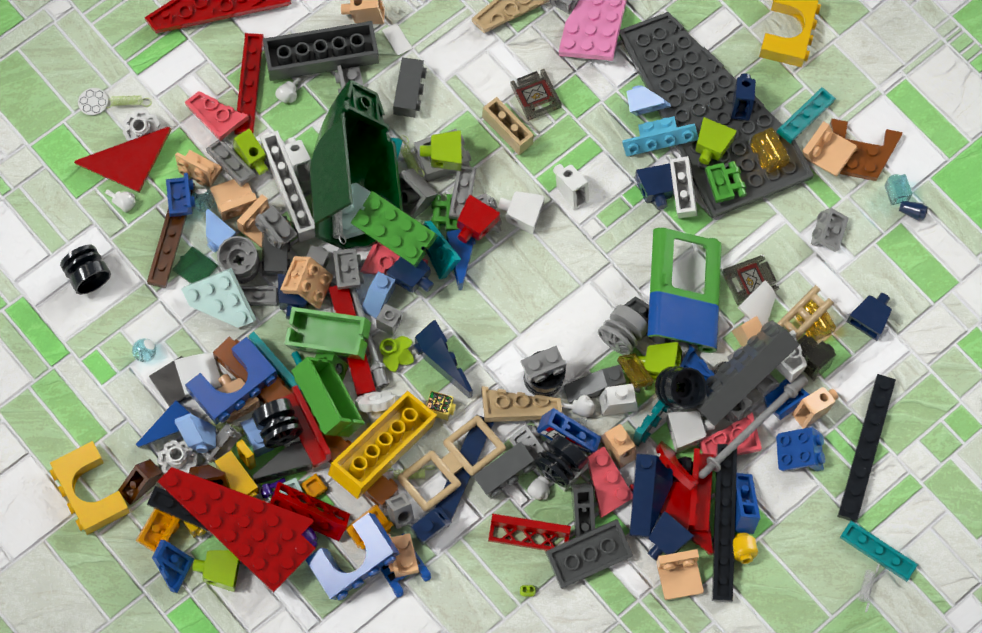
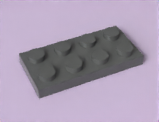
[545,519,633,588]

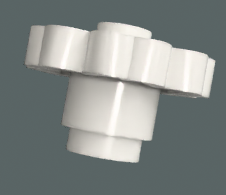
[123,109,161,141]
[355,391,396,423]
[157,440,198,475]

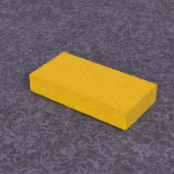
[236,439,256,470]

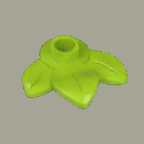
[379,336,414,372]

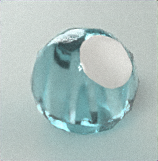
[192,188,215,212]
[132,338,157,363]

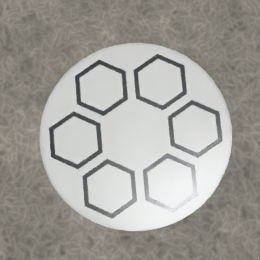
[78,88,108,115]

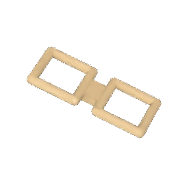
[397,415,506,512]

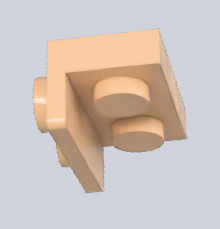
[388,533,419,578]

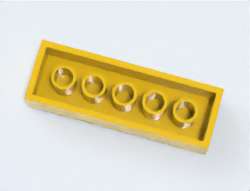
[328,391,437,499]

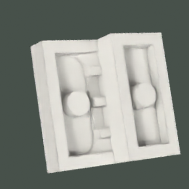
[174,353,222,397]

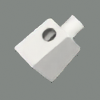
[284,138,311,185]
[553,164,589,210]
[498,191,545,234]
[599,384,639,416]
[666,411,715,453]

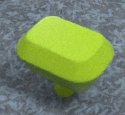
[520,585,536,597]

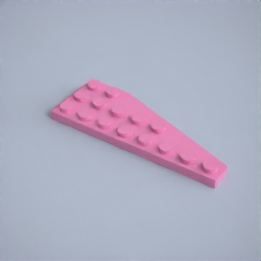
[559,0,627,61]

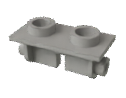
[203,423,242,463]

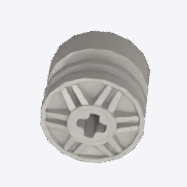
[217,236,260,284]
[598,304,648,356]

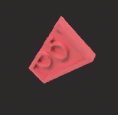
[185,91,249,141]
[360,242,428,275]
[700,413,762,458]
[586,447,632,518]

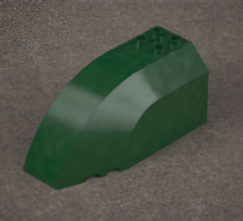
[310,80,403,249]

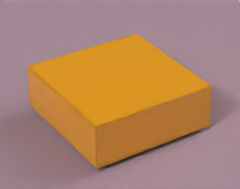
[300,474,328,498]

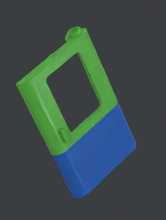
[648,228,722,353]

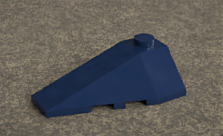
[413,320,473,398]
[629,454,673,538]

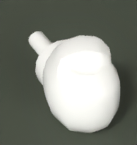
[275,77,302,103]
[105,190,136,212]
[561,395,595,417]
[527,476,550,500]

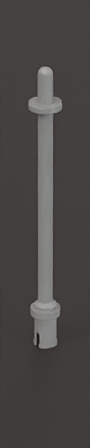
[337,248,389,388]
[698,374,808,479]

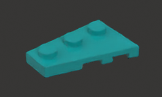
[423,221,461,280]
[633,400,670,447]

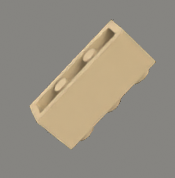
[482,97,534,155]

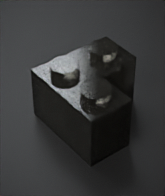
[797,334,836,381]

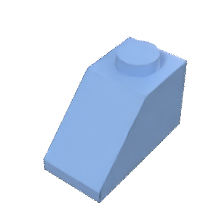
[627,85,671,116]
[206,209,236,252]
[362,271,395,319]
[175,413,216,453]
[240,418,274,458]

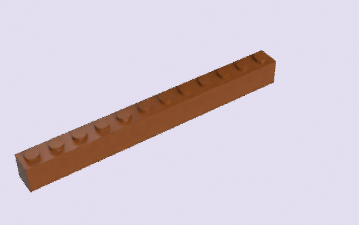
[213,336,399,511]

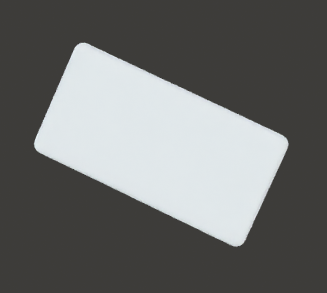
[382,23,412,55]

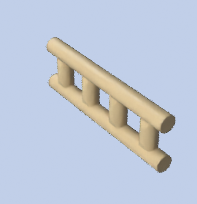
[777,285,834,340]

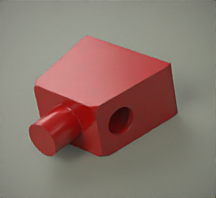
[457,195,500,243]

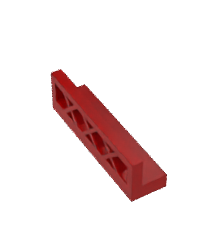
[280,385,332,468]
[688,448,714,532]
[269,481,350,542]
[488,513,571,551]

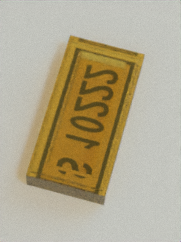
[617,353,654,388]

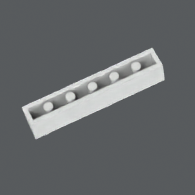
[260,131,315,242]

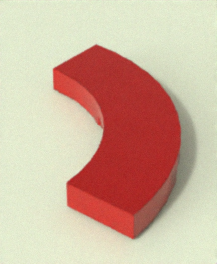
[656,441,699,490]

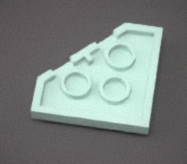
[340,183,371,240]
[181,268,256,328]

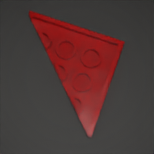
[74,127,172,193]
[629,482,713,555]

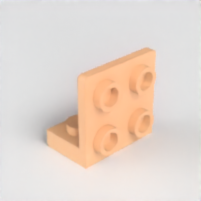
[802,121,857,176]
[175,150,222,187]
[210,179,257,221]
[237,194,291,248]
[280,256,333,309]
[656,549,704,600]

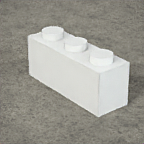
[670,156,698,219]

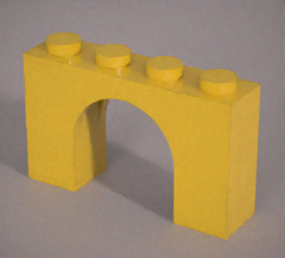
[759,0,821,68]
[49,441,130,535]
[181,450,259,538]

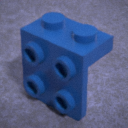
[776,427,825,471]

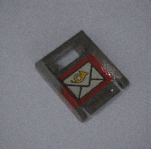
[510,69,562,121]
[722,255,779,305]

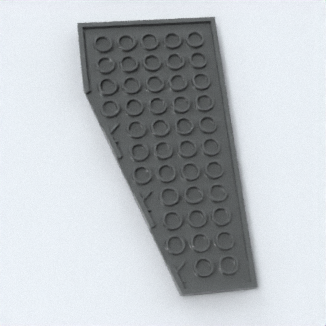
[619,12,814,218]

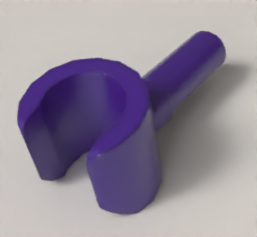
[261,477,286,498]

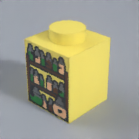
[426,391,456,421]

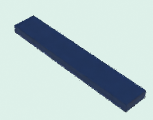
[435,414,494,527]

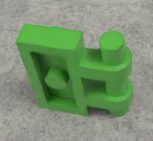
[705,161,747,203]
[431,194,458,232]

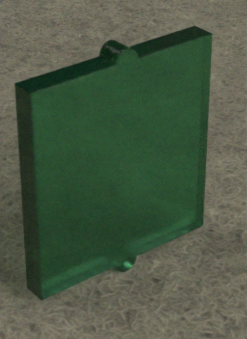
[172,246,218,284]

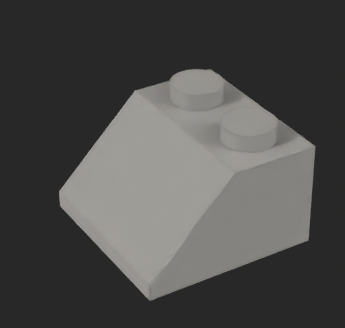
[399,168,438,219]

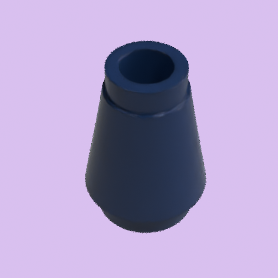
[899,200,928,221]

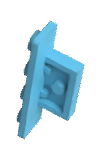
[622,116,698,156]

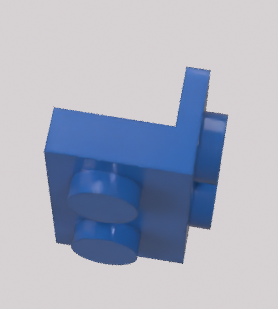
[166,173,195,217]
[763,379,810,420]

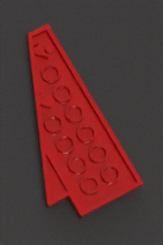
[145,0,291,34]
[158,467,316,593]

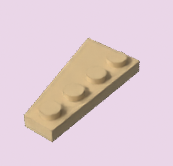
[472,0,549,33]
[481,386,562,422]

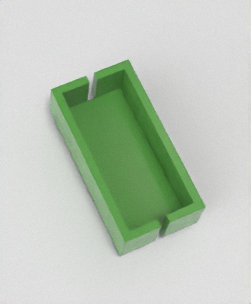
[351,191,438,268]
[284,307,372,360]
[291,357,365,437]

